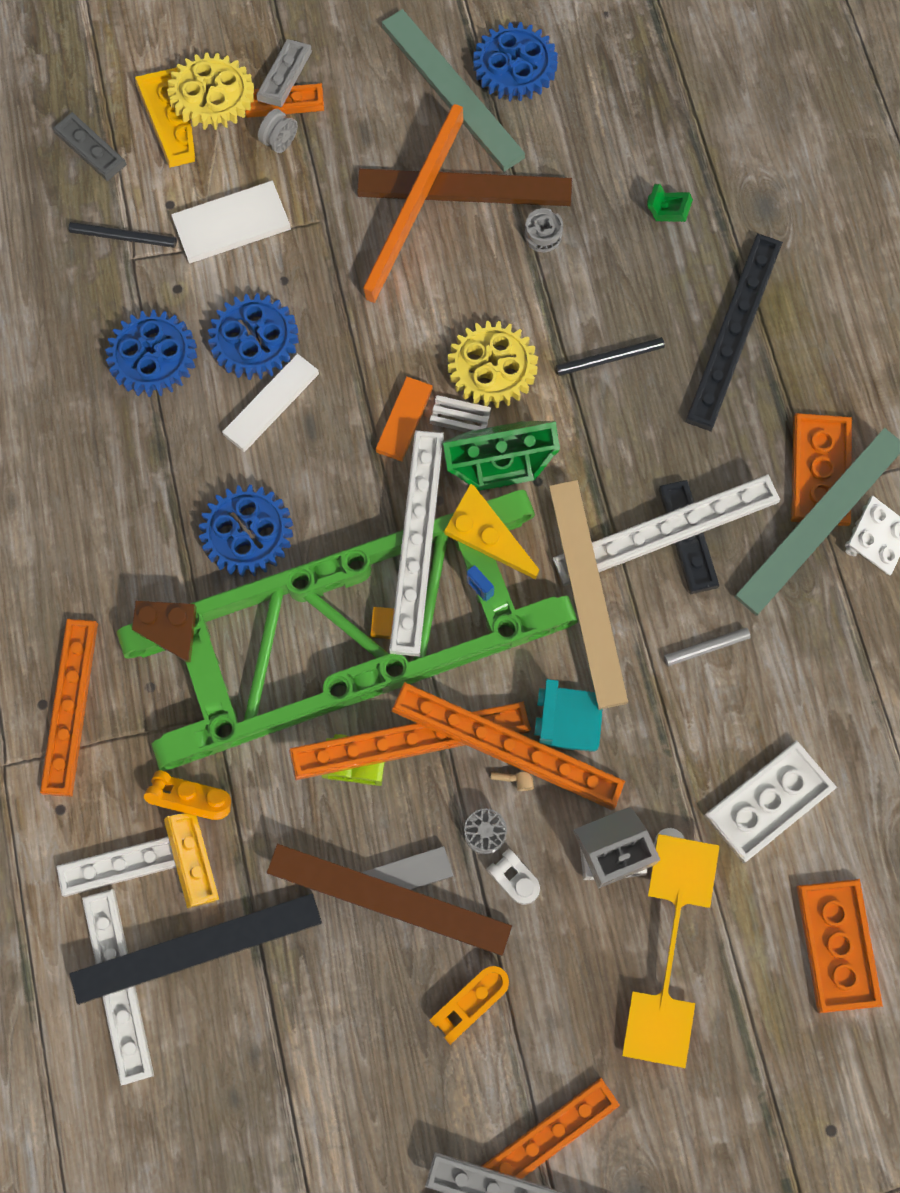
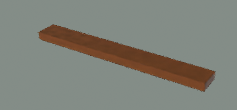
[357,168,572,206]
[267,843,512,956]

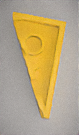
[444,484,539,580]

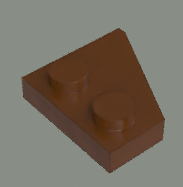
[132,601,197,662]

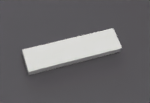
[222,354,319,452]
[56,836,176,897]

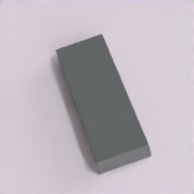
[53,112,127,181]

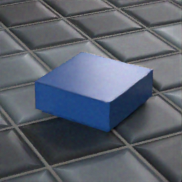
[467,565,494,601]

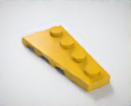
[135,67,195,168]

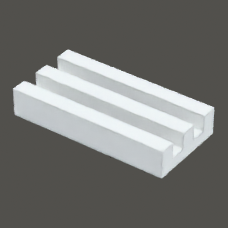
[430,395,491,432]

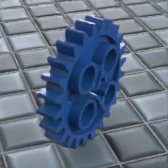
[473,22,558,101]
[208,293,299,380]
[105,310,198,397]
[199,484,294,577]

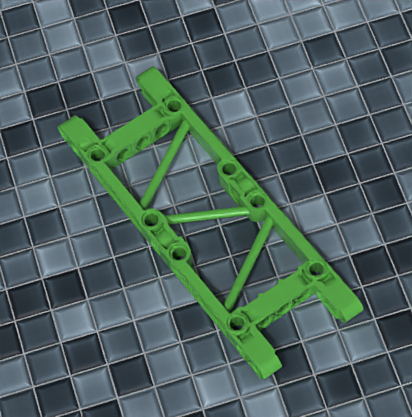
[117,490,578,771]

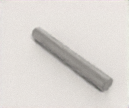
[664,628,751,666]

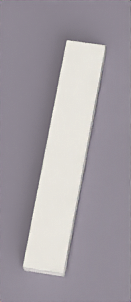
[82,889,154,1085]

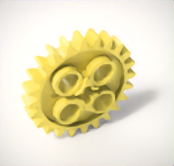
[167,53,254,130]
[448,321,538,408]

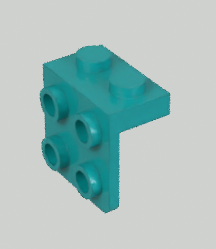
[534,679,603,752]

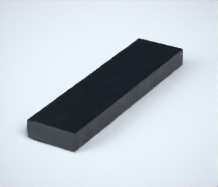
[659,480,719,595]

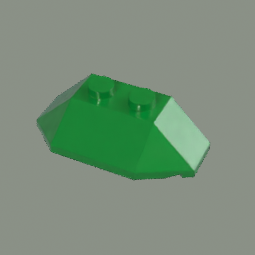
[442,421,560,491]

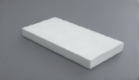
[171,181,291,264]
[704,740,837,864]

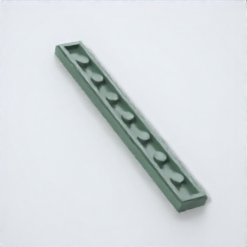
[382,9,525,172]
[734,428,900,616]

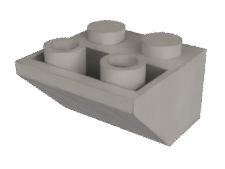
[573,806,660,889]

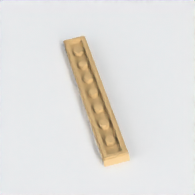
[549,480,628,710]

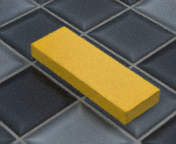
[164,813,219,908]

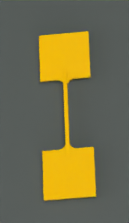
[622,834,719,1068]

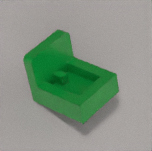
[647,184,693,222]

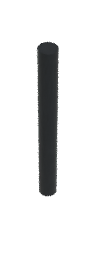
[68,222,177,248]
[556,337,665,376]

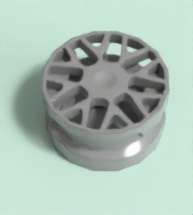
[258,109,298,153]
[524,208,563,253]
[464,808,507,855]

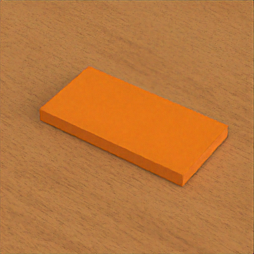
[791,413,852,526]
[796,879,883,1013]

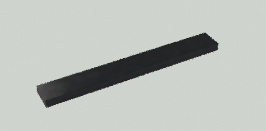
[685,233,783,432]
[69,893,322,1005]

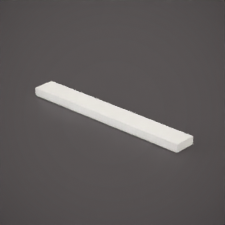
[390,430,444,657]
[553,474,780,586]

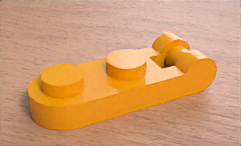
[143,770,231,820]
[429,966,509,1045]

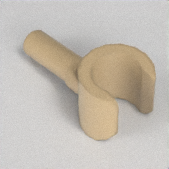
[491,772,534,791]

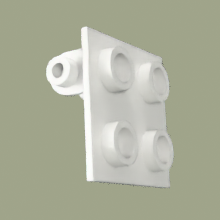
[845,496,900,576]

